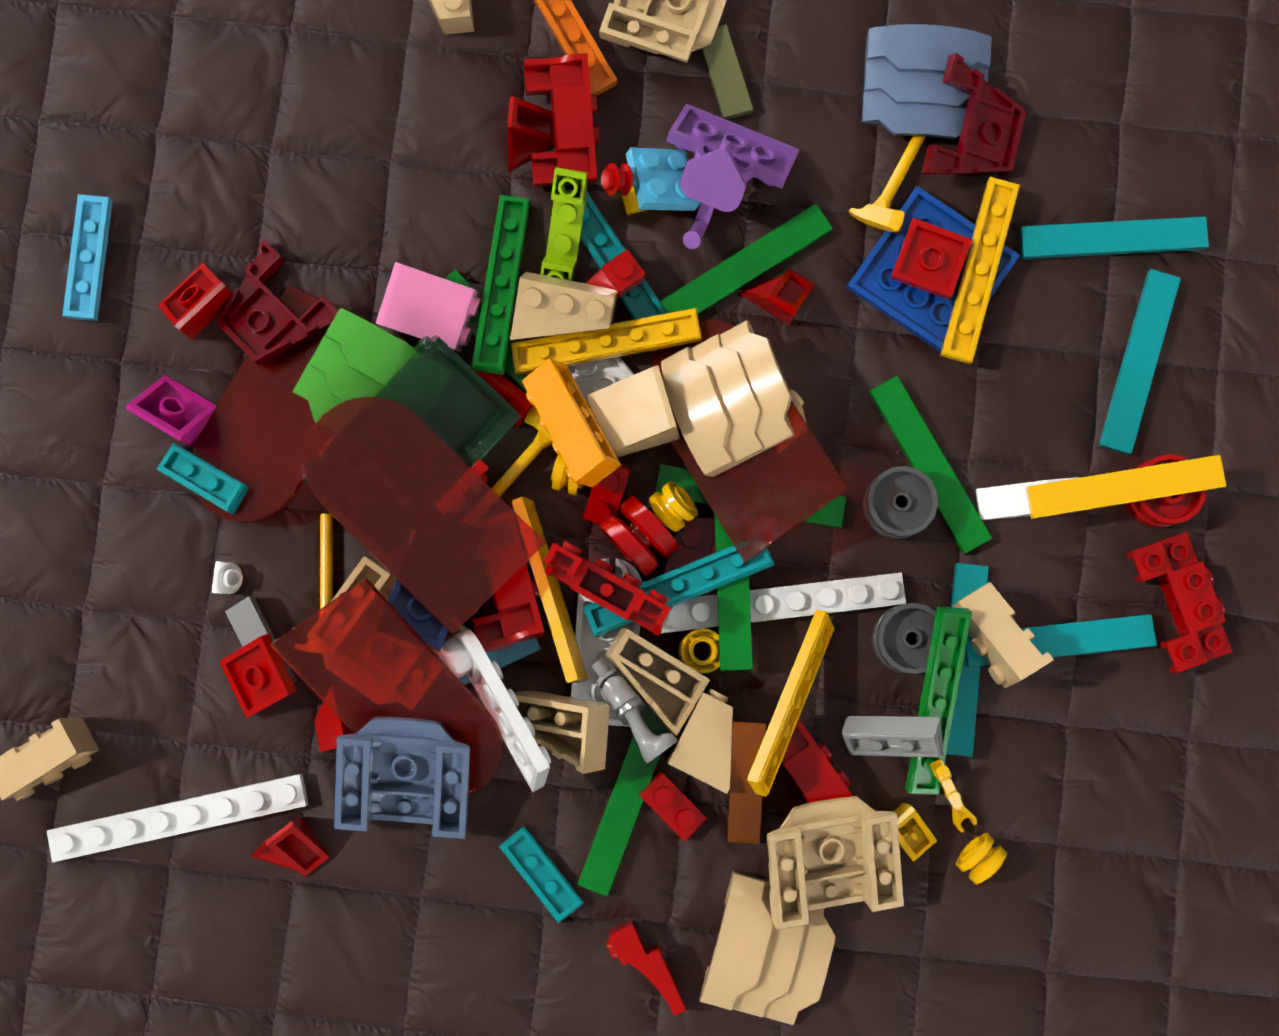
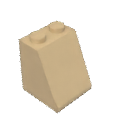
[587,365,680,458]
[667,689,733,794]

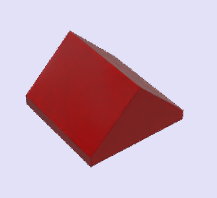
[158,263,233,340]

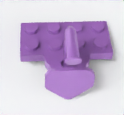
[666,103,800,249]

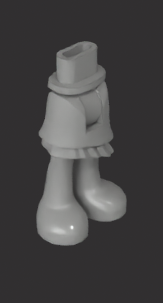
[592,658,678,763]

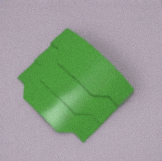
[292,308,452,455]

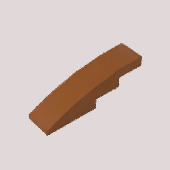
[727,722,766,844]

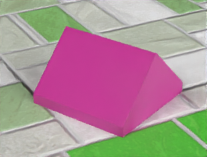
[126,375,218,448]

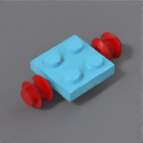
[601,147,700,211]

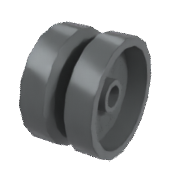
[861,466,938,540]
[871,603,936,674]

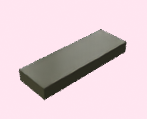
[701,24,753,120]

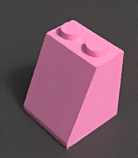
[376,262,482,352]

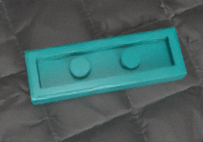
[157,443,250,514]
[499,825,584,924]

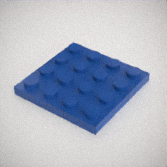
[846,186,1020,353]

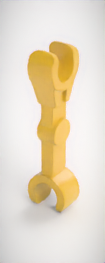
[930,759,977,833]

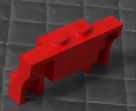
[524,53,600,188]
[470,512,544,653]
[1126,532,1232,673]
[544,541,673,636]
[781,719,853,803]

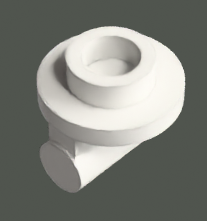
[211,561,243,594]

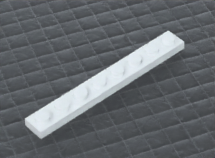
[660,572,906,634]
[46,774,308,862]

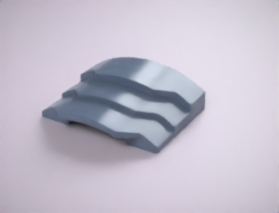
[862,24,992,140]
[334,717,470,839]

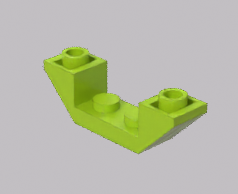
[540,167,587,281]

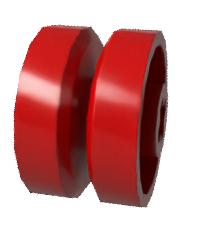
[1125,454,1207,528]
[599,496,679,577]

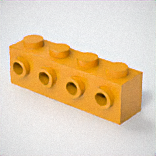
[522,358,621,488]

